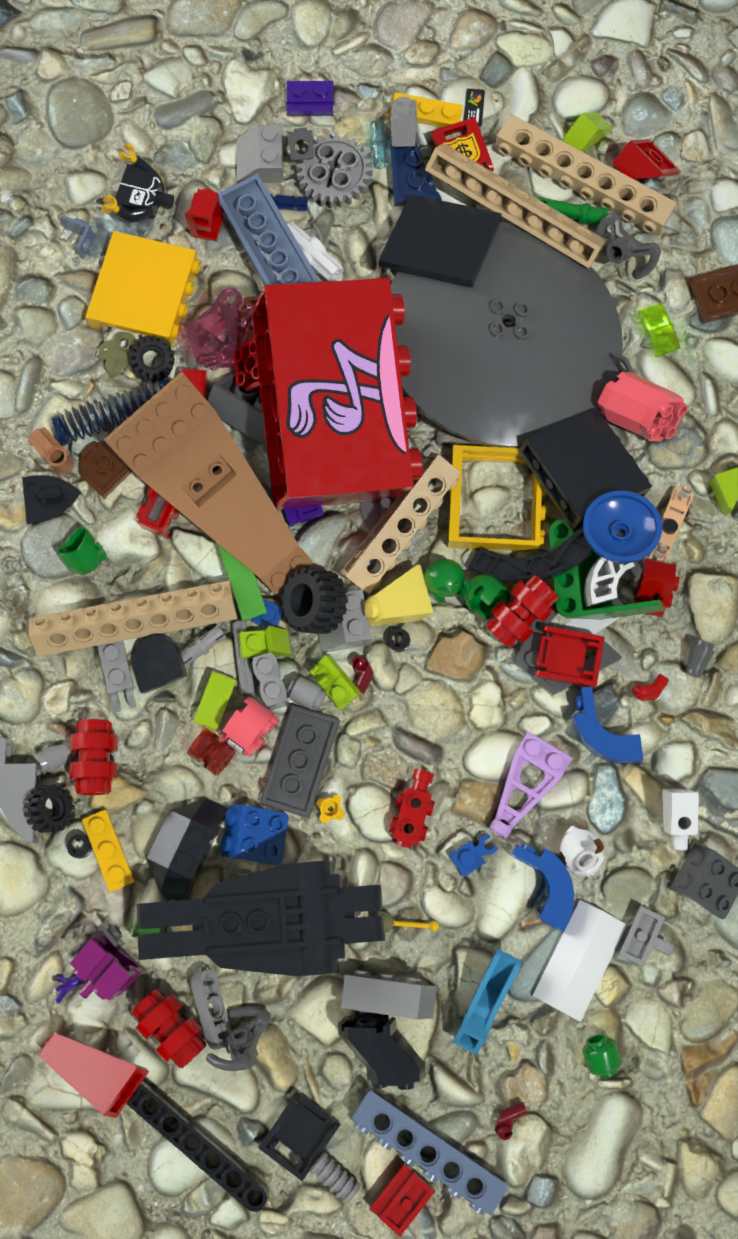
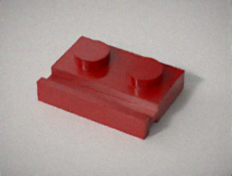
[369,1163,435,1237]

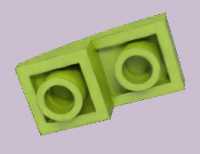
[193,671,237,730]

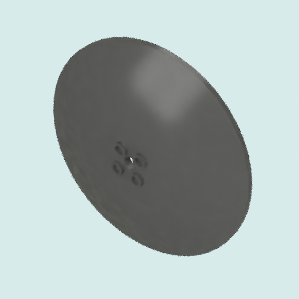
[391,223,623,448]

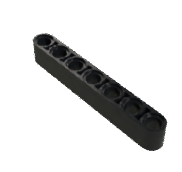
[126,1079,270,1212]

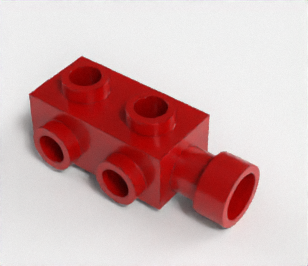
[389,768,435,849]

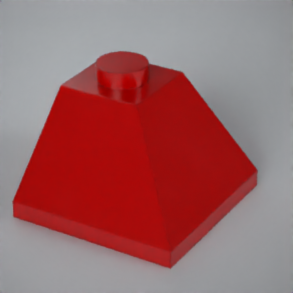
[612,139,681,179]

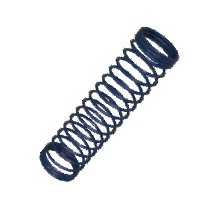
[51,379,170,446]

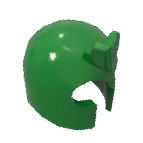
[57,526,108,575]
[424,558,465,604]
[458,574,510,621]

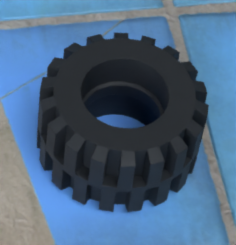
[281,568,348,634]

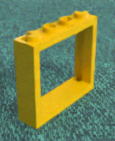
[448,445,546,552]

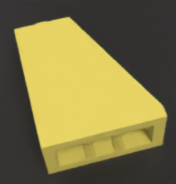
[364,565,434,627]

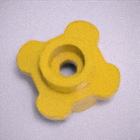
[317,795,345,823]

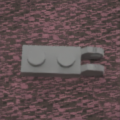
[97,641,136,713]

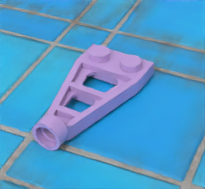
[489,732,572,839]

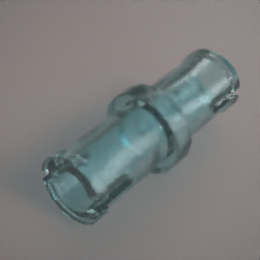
[370,120,388,169]

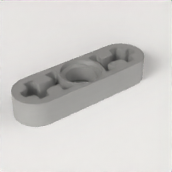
[191,970,232,1050]

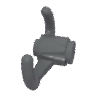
[595,212,661,279]
[206,1006,271,1071]

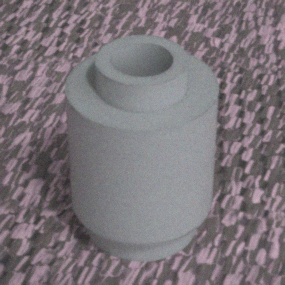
[287,676,327,710]

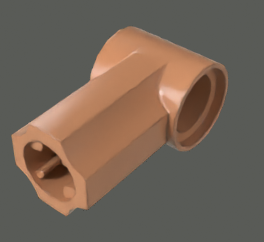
[28,427,74,475]

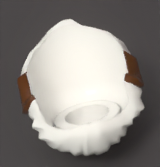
[559,826,605,877]

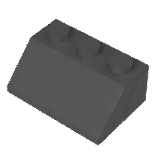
[208,372,266,446]

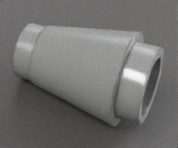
[36,743,77,772]

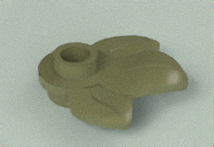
[96,332,144,378]

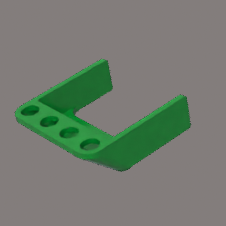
[549,519,665,620]

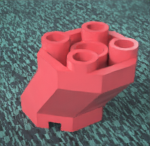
[597,372,688,441]

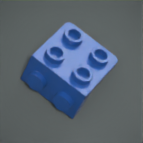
[220,805,289,865]

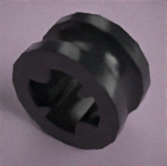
[387,628,411,652]
[67,835,93,859]

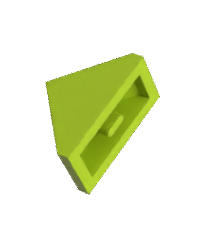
[562,112,612,152]
[710,467,738,516]

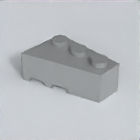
[341,970,437,1019]

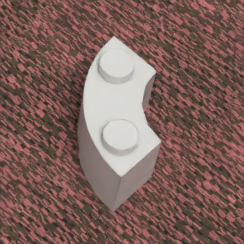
[584,556,635,607]

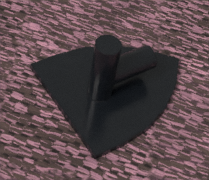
[22,475,81,525]

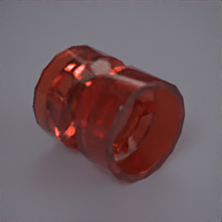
[187,728,236,776]

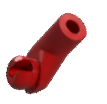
[632,674,669,701]

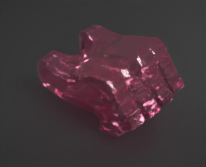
[186,287,254,371]

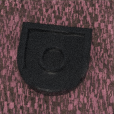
[133,635,188,694]

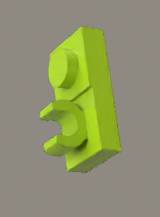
[310,654,361,711]

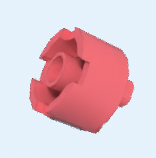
[220,696,280,757]

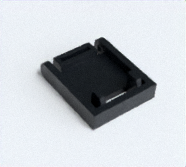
[258,1091,341,1182]

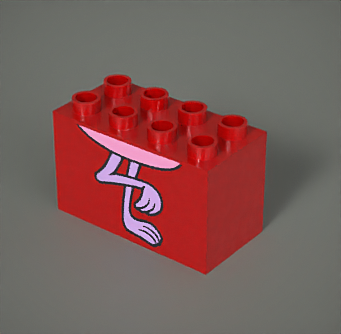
[251,278,423,510]

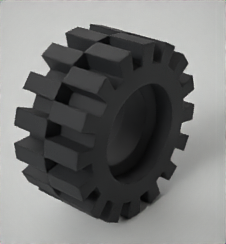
[130,335,175,383]
[23,784,75,833]

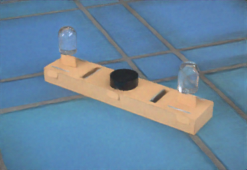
[642,484,694,566]

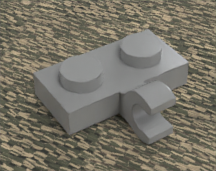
[618,906,674,967]

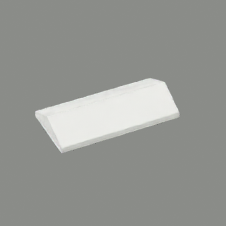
[532,900,627,1022]

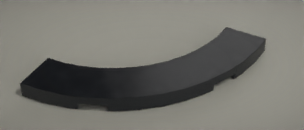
[468,524,594,583]

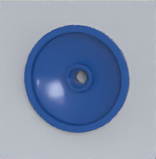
[583,491,662,563]

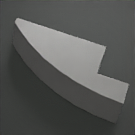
[0,738,42,844]

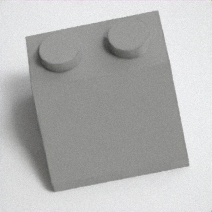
[237,125,284,183]
[319,589,372,653]

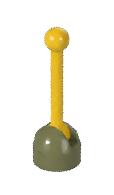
[376,911,439,933]

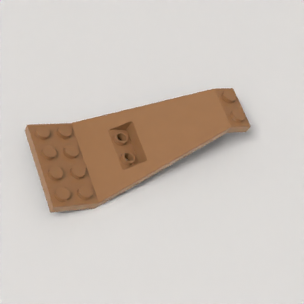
[104,372,313,595]

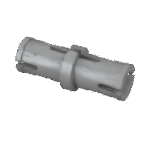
[180,624,227,667]

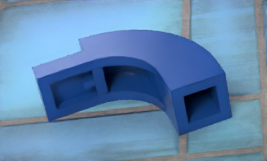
[571,687,644,764]
[510,843,574,932]

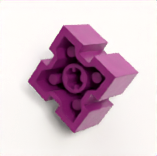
[69,934,144,1001]

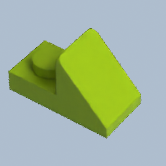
[238,626,291,659]

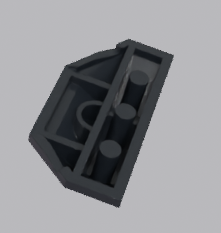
[147,798,229,901]

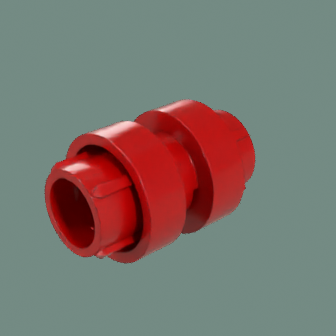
[486,575,558,647]
[69,719,118,795]
[132,988,206,1069]

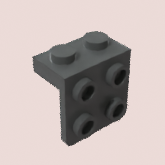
[670,843,738,919]

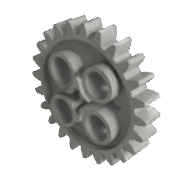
[296,133,373,208]

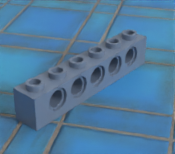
[352,1087,509,1216]

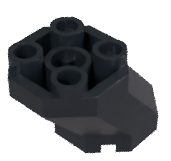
[338,1012,426,1090]

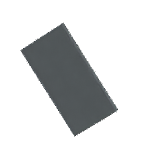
[260,705,341,819]

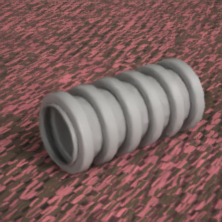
[310,1152,360,1204]

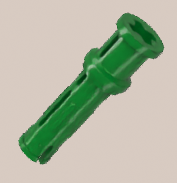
[538,196,609,225]

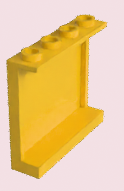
[85,231,201,347]

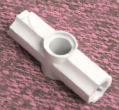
[287,222,343,281]

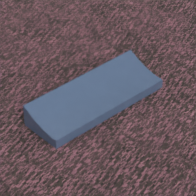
[218,173,320,285]

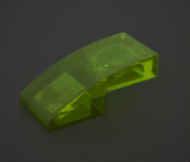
[638,303,681,357]

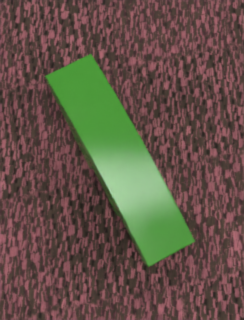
[218,544,267,622]

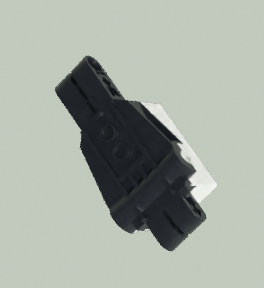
[136,861,386,976]

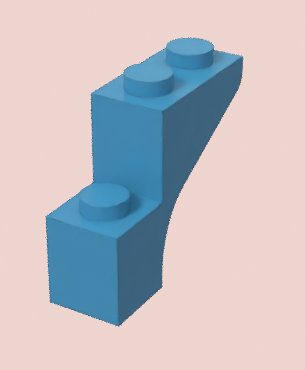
[453,949,522,1055]

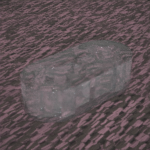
[175,328,201,372]

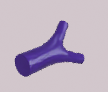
[55,975,89,1004]

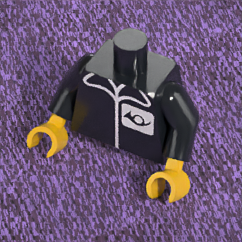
[101,144,174,223]

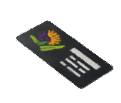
[464,88,485,127]

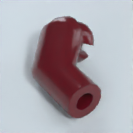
[352,655,374,694]
[495,1101,528,1140]

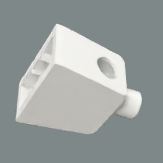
[662,789,699,850]

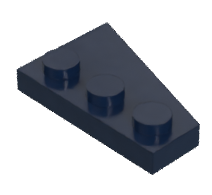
[390,138,442,207]

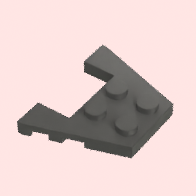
[514,601,622,697]

